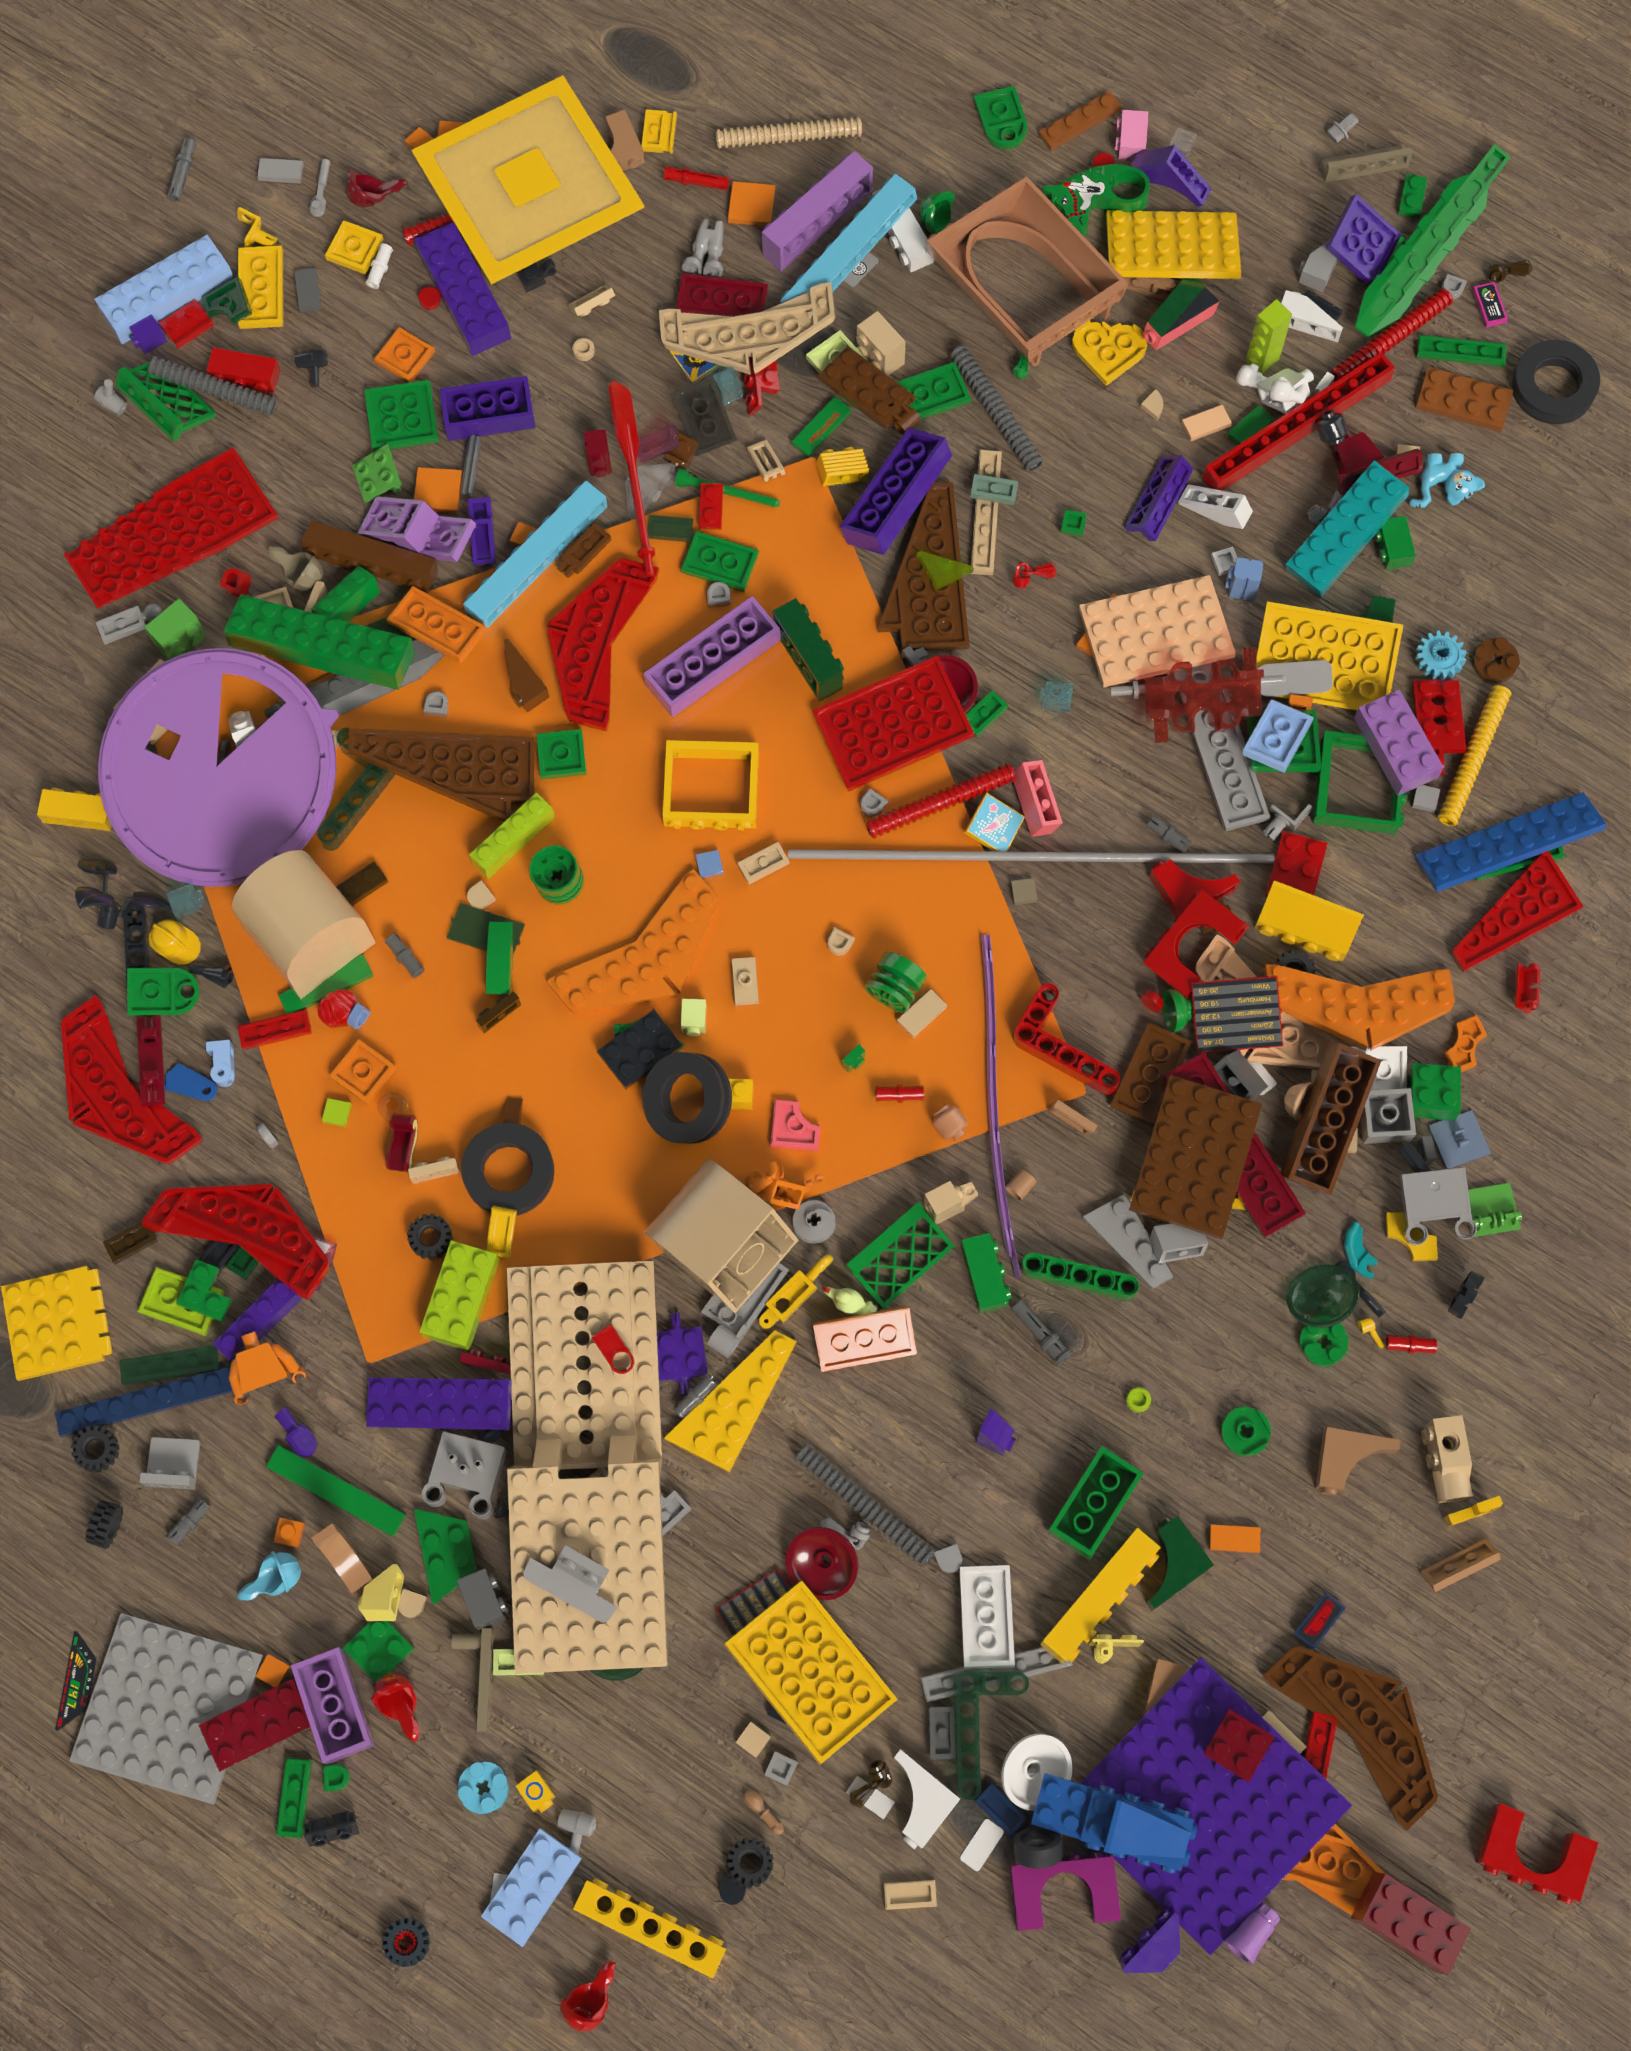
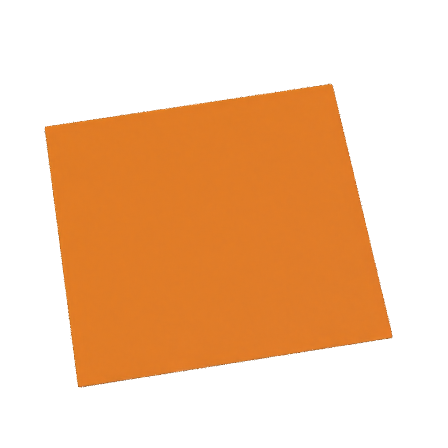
[155,457,1086,1363]

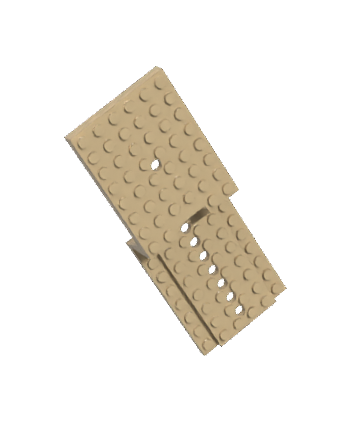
[507,1261,668,1674]

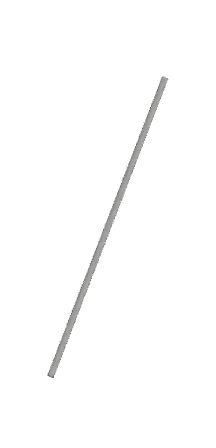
[788,849,1274,863]

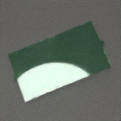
[447,903,525,955]

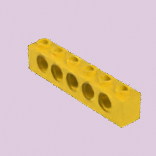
[573,1878,727,1979]

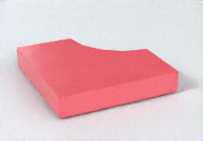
[771,1099,820,1151]

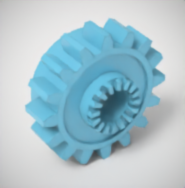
[1415,631,1467,680]

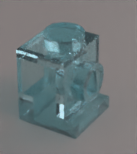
[1039,681,1074,713]
[166,883,206,921]

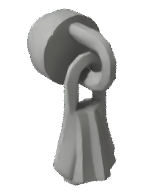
[1307,491,1343,526]
[820,1517,871,1550]

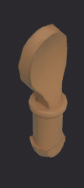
[743,1790,784,1835]

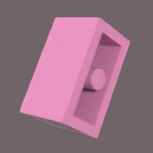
[1115,110,1148,160]

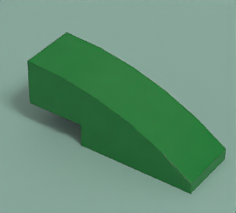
[486,922,513,994]

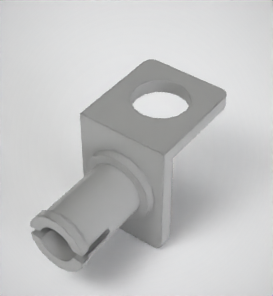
[1262,804,1312,841]

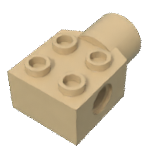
[1421,1415,1473,1503]

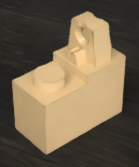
[923,1181,978,1225]

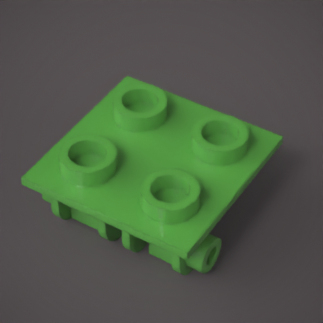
[352,444,402,503]
[1468,1183,1522,1237]

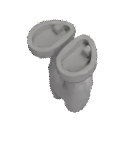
[682,218,724,278]

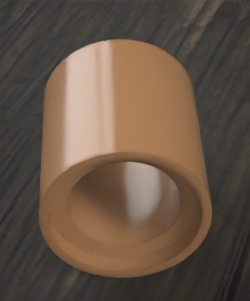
[1005,1169,1037,1201]

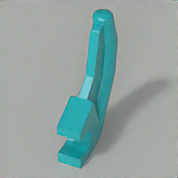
[1344,1222,1378,1280]

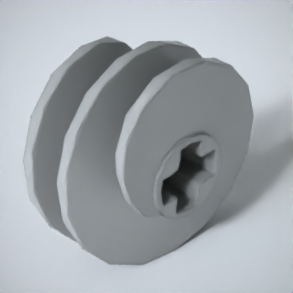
[792,1200,836,1244]

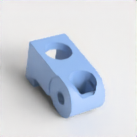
[206,1040,235,1087]

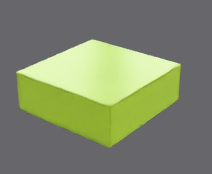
[322,1098,352,1127]

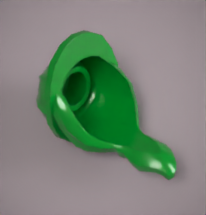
[919,191,955,235]

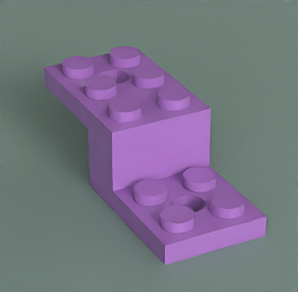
[357,497,476,562]

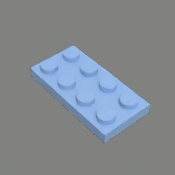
[481,1828,582,1947]

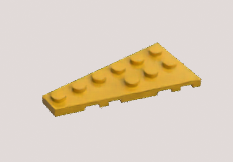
[664,1331,797,1473]

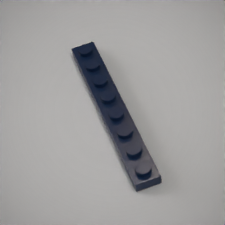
[55,1366,233,1437]

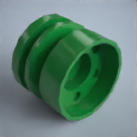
[529,845,584,904]
[864,952,927,1013]

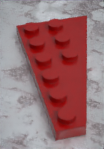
[1451,851,1584,972]

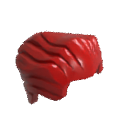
[317,989,358,1028]

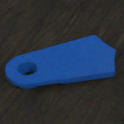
[165,1063,218,1101]

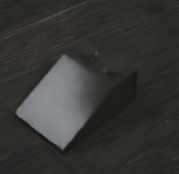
[670,377,737,456]

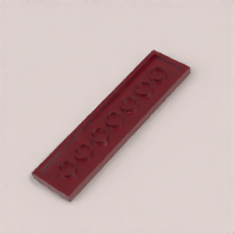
[1163,1053,1306,1239]

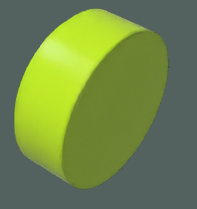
[1126,1387,1151,1413]

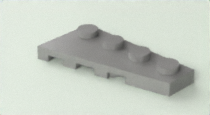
[1082,1194,1173,1290]

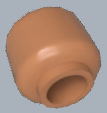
[932,1104,968,1141]

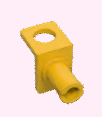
[237,207,277,247]

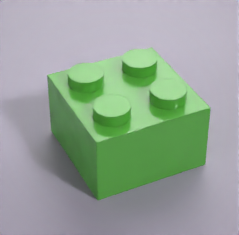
[144,599,206,660]

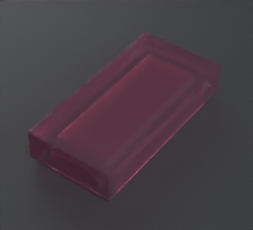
[638,424,680,464]

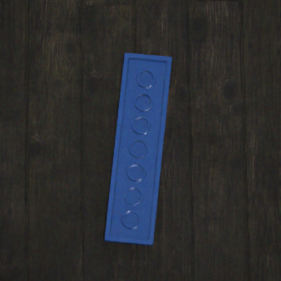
[1415,792,1606,892]

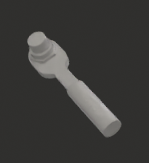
[310,159,330,217]

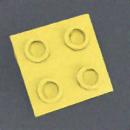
[1089,1634,1144,1664]

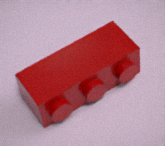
[206,347,281,393]

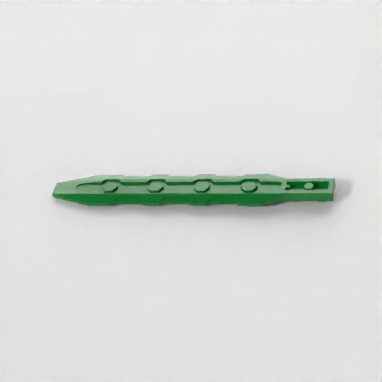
[1354,144,1511,338]

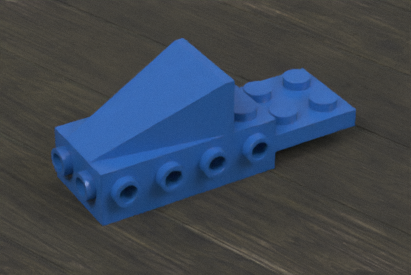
[1031,1773,1198,1873]

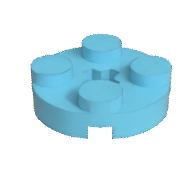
[458,1762,509,1814]

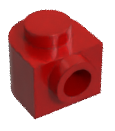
[219,568,251,598]

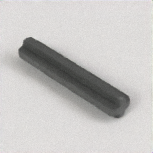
[460,435,481,497]

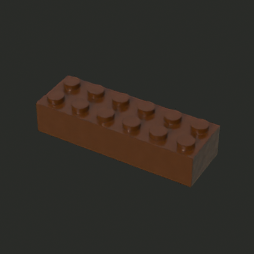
[1280,1042,1382,1195]

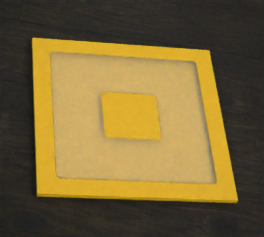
[411,75,645,285]

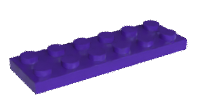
[366,1378,512,1430]

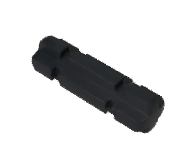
[1303,290,1343,320]

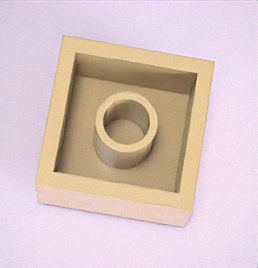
[856,311,906,376]

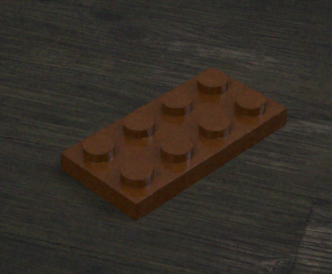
[1110,1022,1192,1127]

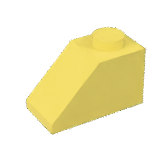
[358,1564,404,1621]

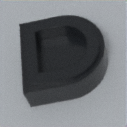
[720,1876,747,1905]

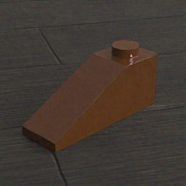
[504,638,549,713]

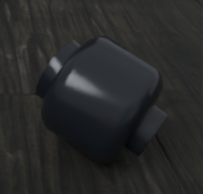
[1316,410,1348,445]

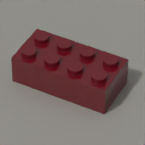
[1350,1872,1471,1975]

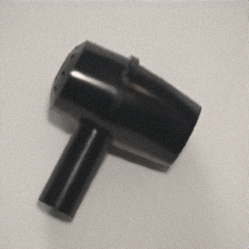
[295,349,328,387]

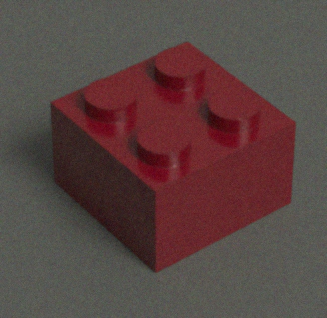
[1203,1708,1275,1782]

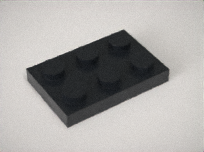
[597,1010,683,1090]

